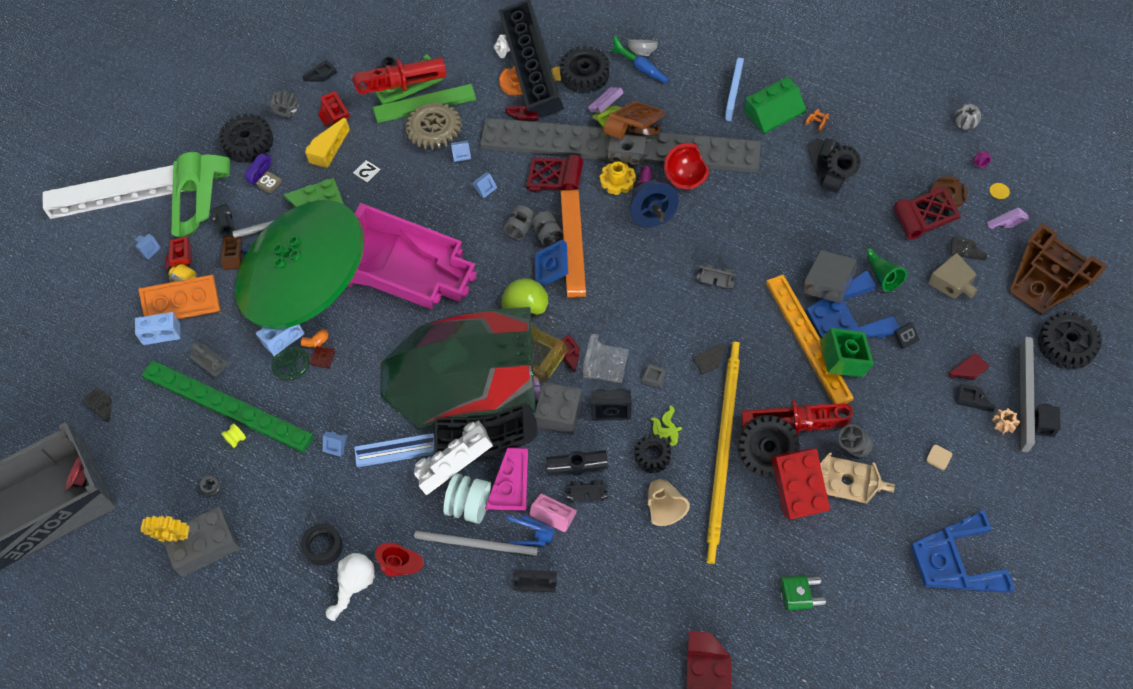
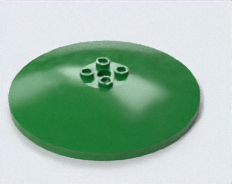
[235,200,364,329]

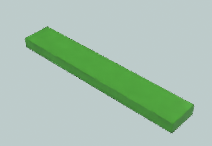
[373,84,476,124]

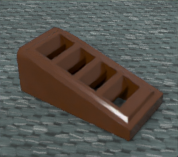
[221,236,242,270]

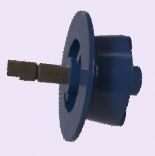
[630,179,679,228]

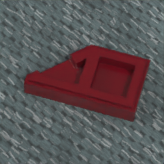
[948,353,990,380]

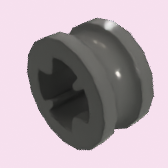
[200,476,221,497]

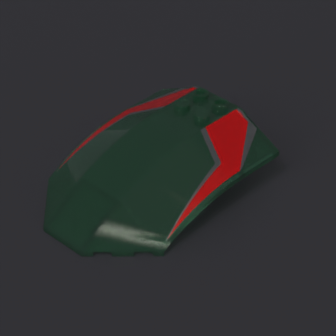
[381,307,536,430]

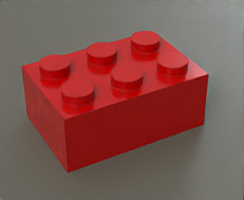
[771,448,830,520]

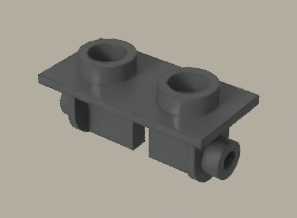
[697,264,736,289]
[189,343,229,378]

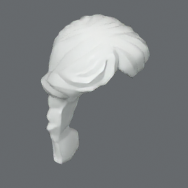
[326,553,375,621]

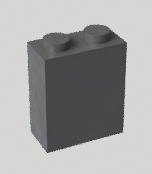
[804,250,857,304]

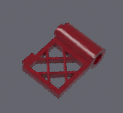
[526,155,584,192]
[893,186,961,240]

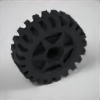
[560,46,610,93]
[219,114,273,163]
[1038,311,1102,370]
[737,415,800,477]

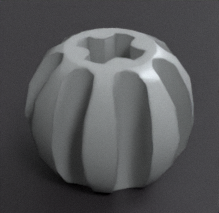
[954,104,981,130]

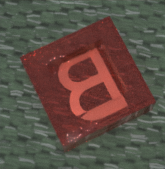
[310,346,335,369]

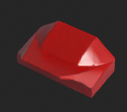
[318,91,350,127]
[165,236,192,270]

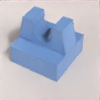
[451,140,471,162]
[472,172,497,198]
[135,234,161,260]
[323,431,347,457]

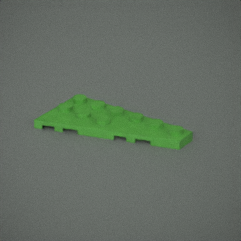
[283,178,344,208]

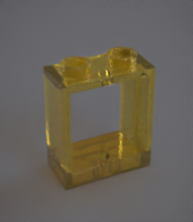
[505,325,568,381]

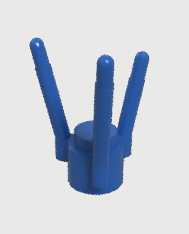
[507,515,555,547]

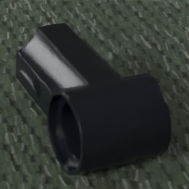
[210,203,235,237]

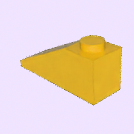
[305,118,350,168]

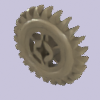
[405,102,462,150]

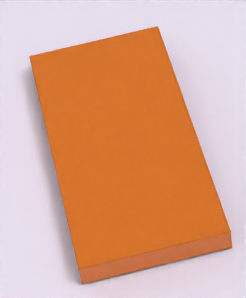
[138,275,221,319]

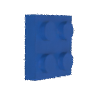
[535,240,568,286]

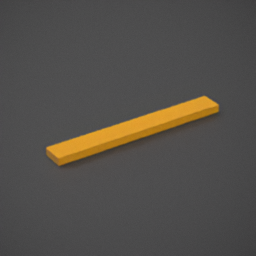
[766,274,854,404]

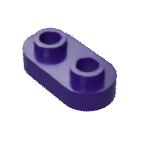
[245,153,272,185]

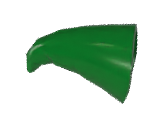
[867,248,908,292]

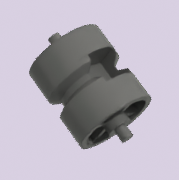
[503,205,535,240]
[531,211,563,246]
[838,424,873,458]

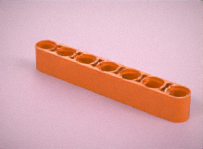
[561,189,586,298]

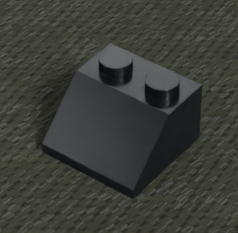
[591,388,632,421]

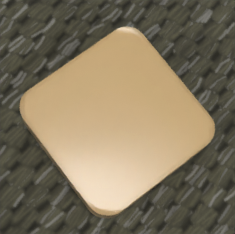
[926,445,952,470]

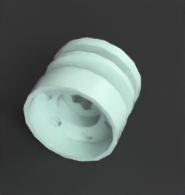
[444,473,491,524]

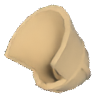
[648,479,690,526]

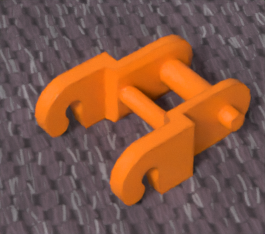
[805,109,829,132]

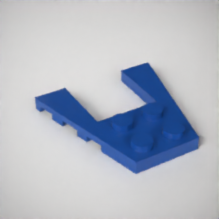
[806,271,900,339]
[910,510,1015,593]

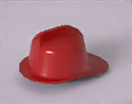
[375,542,424,577]

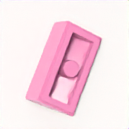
[530,494,577,532]

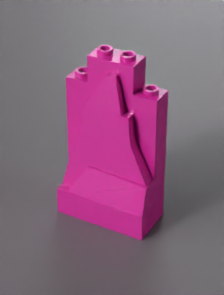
[348,203,477,310]

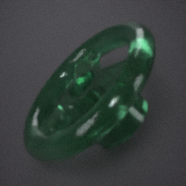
[272,346,310,380]

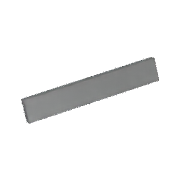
[1020,337,1035,452]

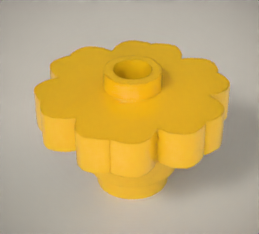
[600,162,636,195]

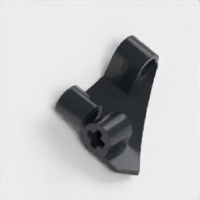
[807,138,852,194]

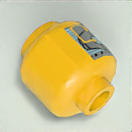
[168,264,197,283]

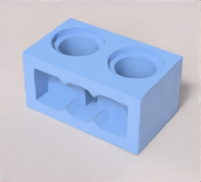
[135,312,181,345]
[255,325,305,356]

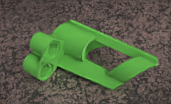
[171,152,230,238]

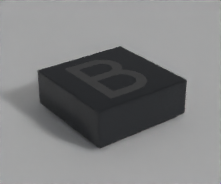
[894,323,920,349]

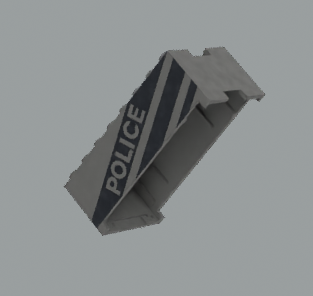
[0,422,116,570]

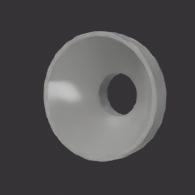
[627,40,658,56]

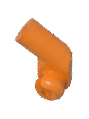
[301,329,329,348]

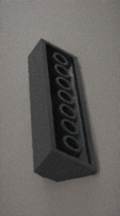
[499,0,564,115]

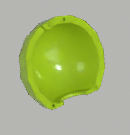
[501,278,548,318]

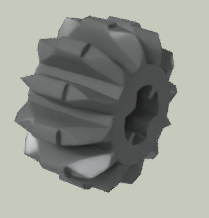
[269,90,300,118]

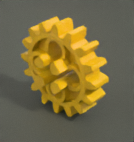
[141,516,190,542]

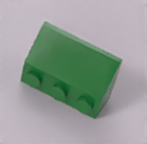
[744,77,806,134]

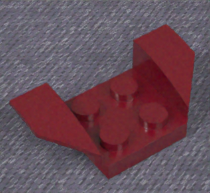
[686,631,732,689]

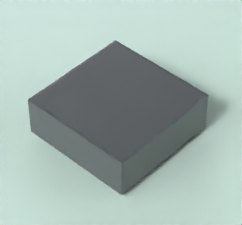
[641,364,667,389]

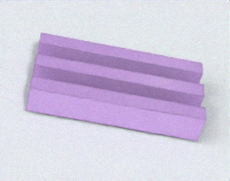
[588,87,624,113]

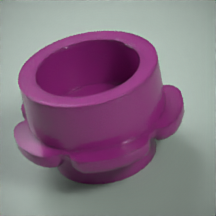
[974,151,991,168]

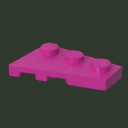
[485,447,528,510]

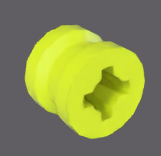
[221,423,246,448]

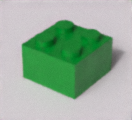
[820,328,874,377]

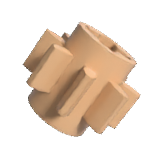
[992,408,1020,434]

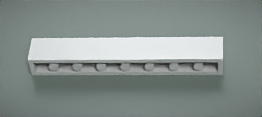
[43,165,183,219]

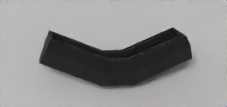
[434,403,537,458]

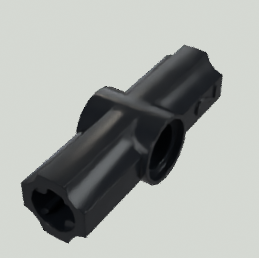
[546,450,608,476]

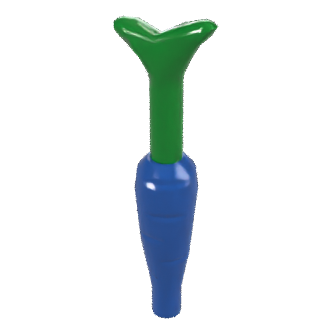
[611,35,669,84]

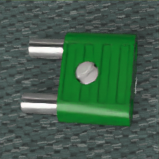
[779,575,826,611]

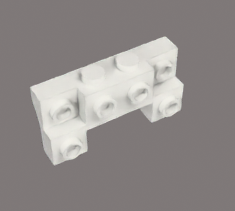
[414,420,493,495]

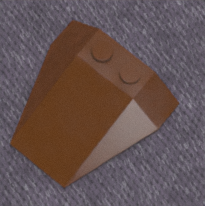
[1009,223,1108,315]

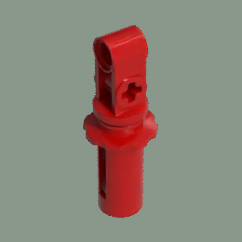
[352,57,446,94]
[741,400,853,436]

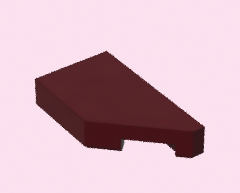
[505,105,538,122]
[554,334,580,373]

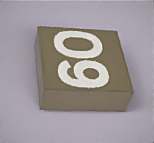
[256,171,282,194]

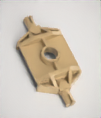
[820,453,895,504]

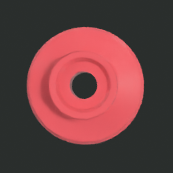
[65,457,86,490]

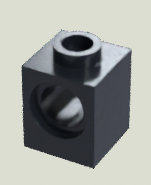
[1034,404,1061,437]

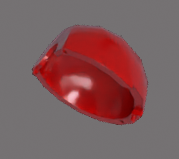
[664,143,709,189]

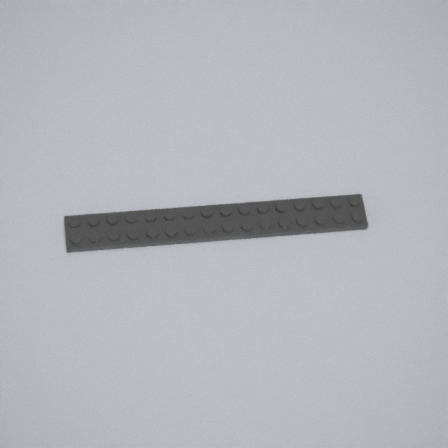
[480,118,761,173]

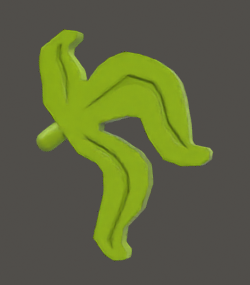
[651,406,682,446]

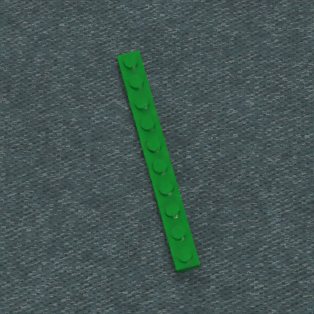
[141,360,314,454]

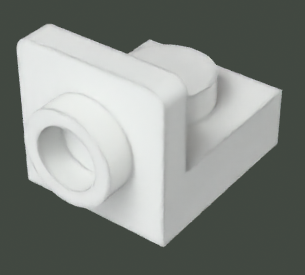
[494,35,510,58]

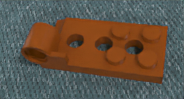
[604,101,665,139]

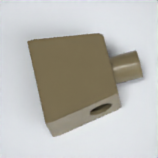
[928,253,978,299]

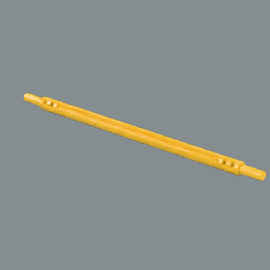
[707,342,740,564]

